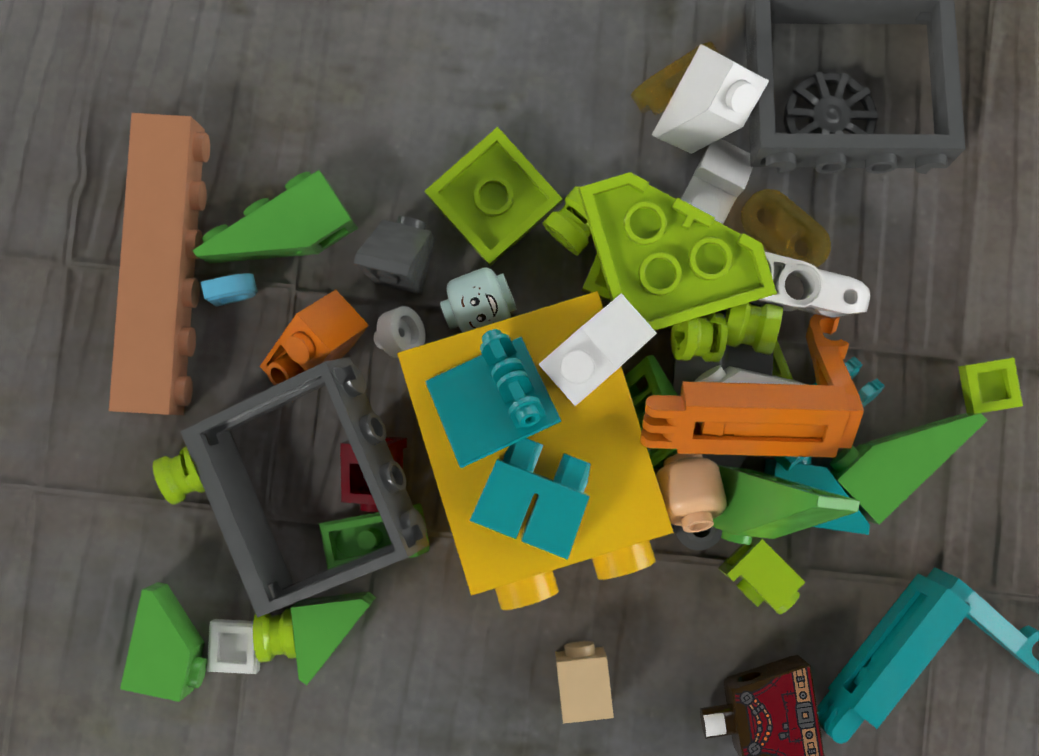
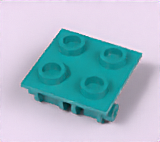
[425,329,561,468]

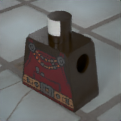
[700,655,825,756]

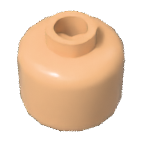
[656,454,727,533]

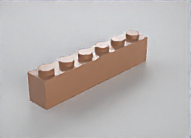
[109,113,210,415]

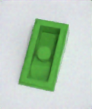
[319,503,430,569]

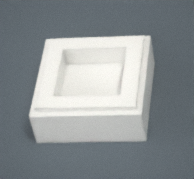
[207,619,260,674]

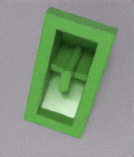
[291,591,376,686]

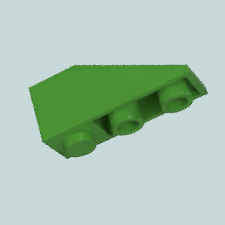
[192,170,358,264]

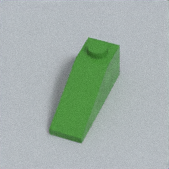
[830,413,988,525]
[712,464,860,545]

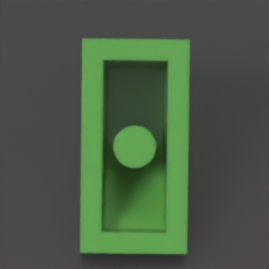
[120,582,207,702]

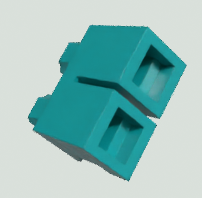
[470,438,591,560]

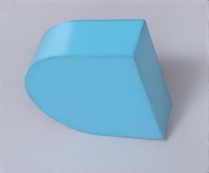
[201,273,258,307]

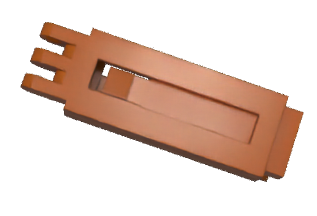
[640,314,864,458]

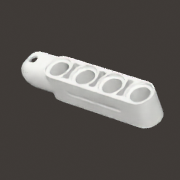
[750,251,870,318]

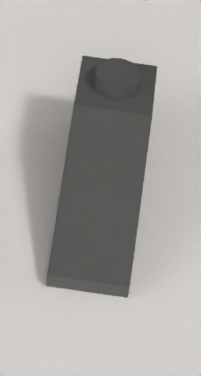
[354,216,435,295]

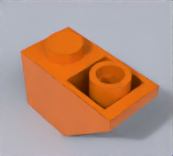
[259,289,369,402]

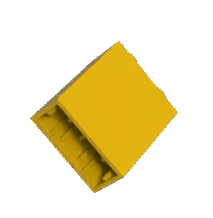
[397,291,674,610]

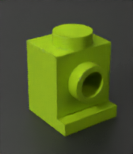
[718,537,806,615]

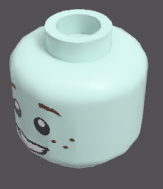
[440,267,517,333]

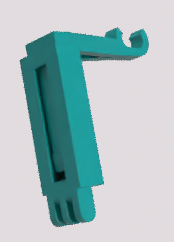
[817,567,1039,744]

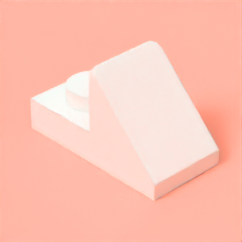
[681,139,753,224]

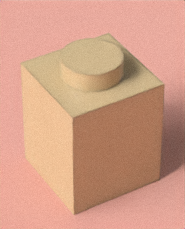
[555,641,614,724]

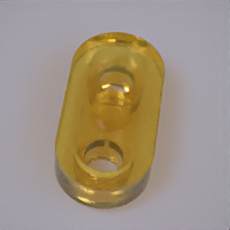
[630,41,720,115]
[741,189,831,268]

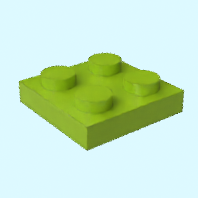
[424,127,563,266]

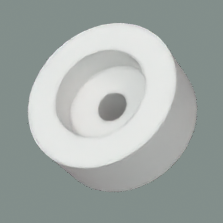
[374,306,425,359]

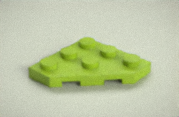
[578,172,777,331]

